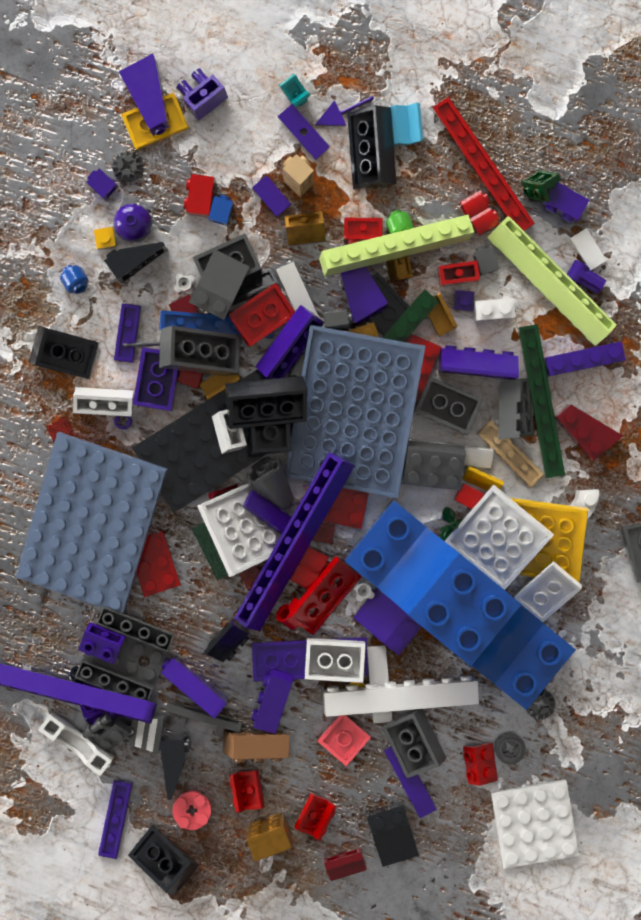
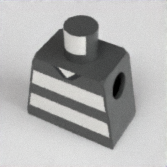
[125,715,165,754]

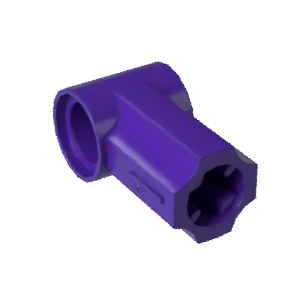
[567,260,606,295]

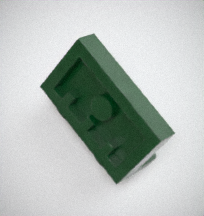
[521,170,562,202]

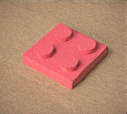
[317,715,371,766]

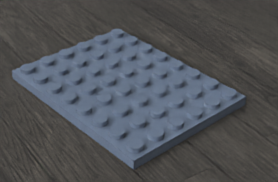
[285,325,426,498]
[16,432,168,613]

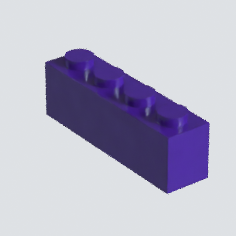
[255,305,324,379]
[544,341,626,377]

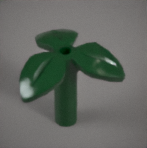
[440,507,463,540]

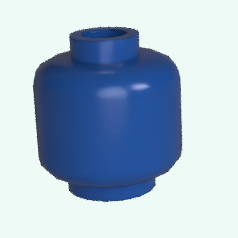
[60,265,89,294]

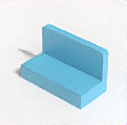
[391,103,423,146]

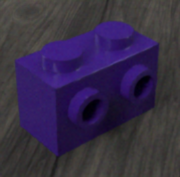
[542,182,590,223]
[78,622,126,664]

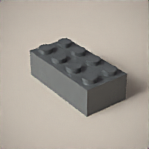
[159,326,240,376]

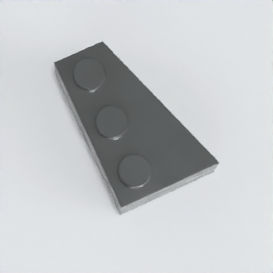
[498,378,535,439]

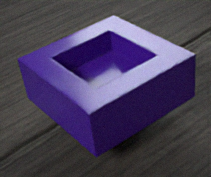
[453,290,475,311]

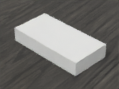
[570,228,607,270]

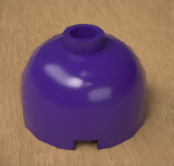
[114,203,152,242]

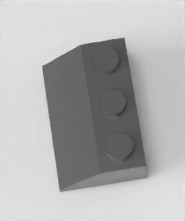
[382,709,446,778]

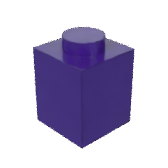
[86,168,118,201]

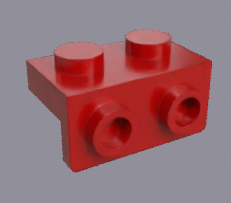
[344,217,383,244]
[463,742,498,786]
[229,769,265,813]
[294,793,337,841]

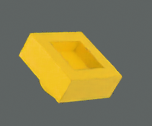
[94,227,117,250]

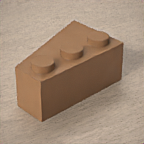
[223,730,289,762]

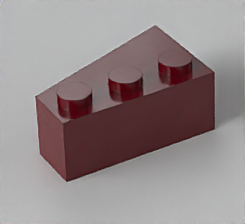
[555,404,623,461]

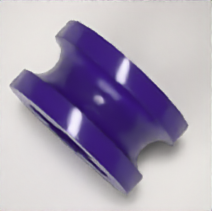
[114,416,132,430]

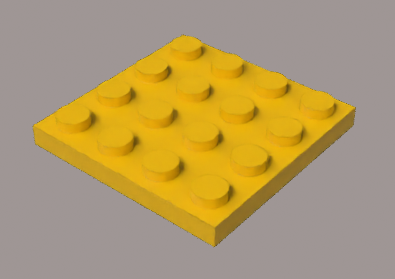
[511,498,588,583]

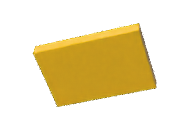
[121,92,189,151]

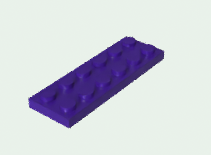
[252,637,368,682]

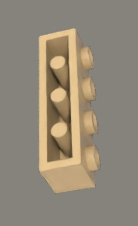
[283,154,314,198]

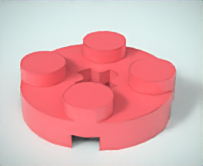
[173,790,211,830]

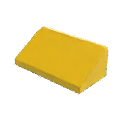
[462,466,504,491]

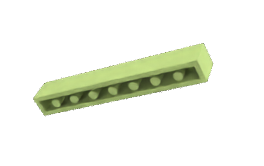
[319,215,474,277]
[487,216,617,346]

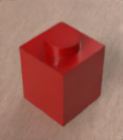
[453,483,484,510]

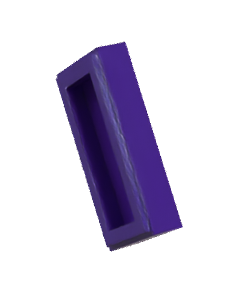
[252,175,291,217]

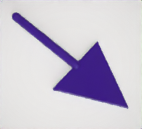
[315,96,374,126]

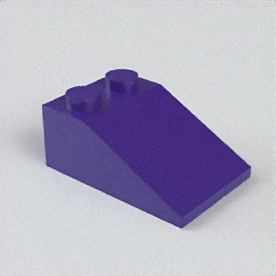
[353,588,422,655]

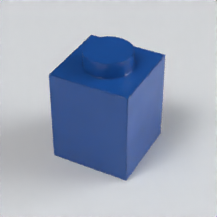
[208,195,234,226]

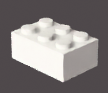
[305,638,365,683]

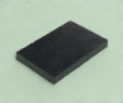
[369,272,409,335]

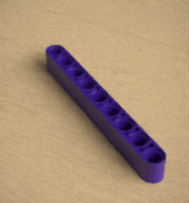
[0,664,157,724]

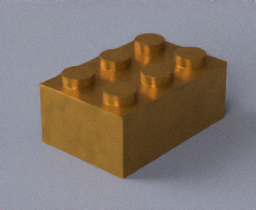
[246,813,292,862]

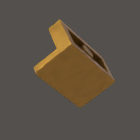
[284,211,326,246]
[428,293,458,337]
[200,374,241,400]

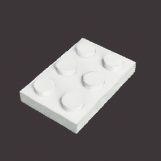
[514,561,582,622]

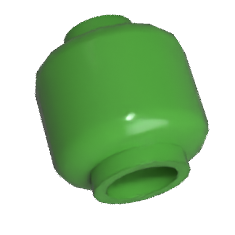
[386,210,414,234]

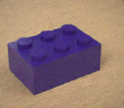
[133,347,180,412]

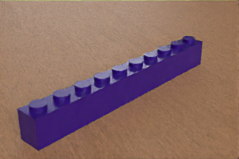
[234,452,355,631]

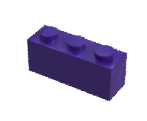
[251,669,293,734]

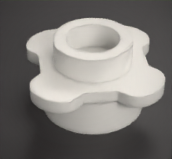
[174,274,195,294]
[354,580,375,602]

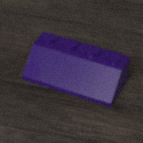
[438,345,519,380]

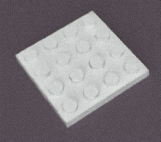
[197,483,281,577]
[445,485,554,590]
[491,779,579,869]

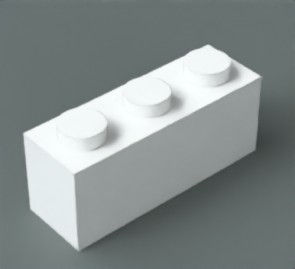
[73,387,134,416]

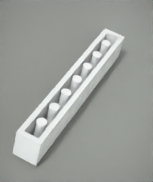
[323,675,479,717]

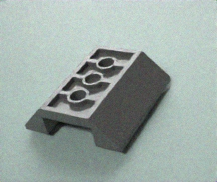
[74,606,175,701]

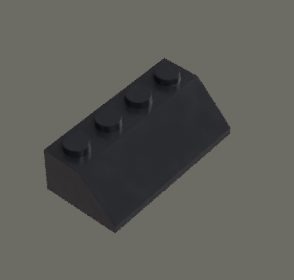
[347,105,397,189]
[225,376,307,429]

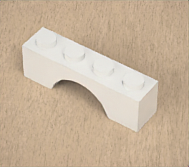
[38,711,114,776]

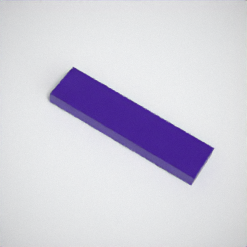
[384,746,437,818]
[98,779,133,859]

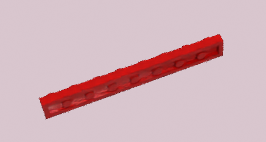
[432,97,535,231]

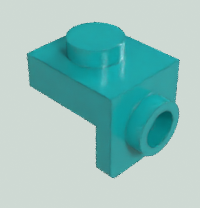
[279,74,311,107]

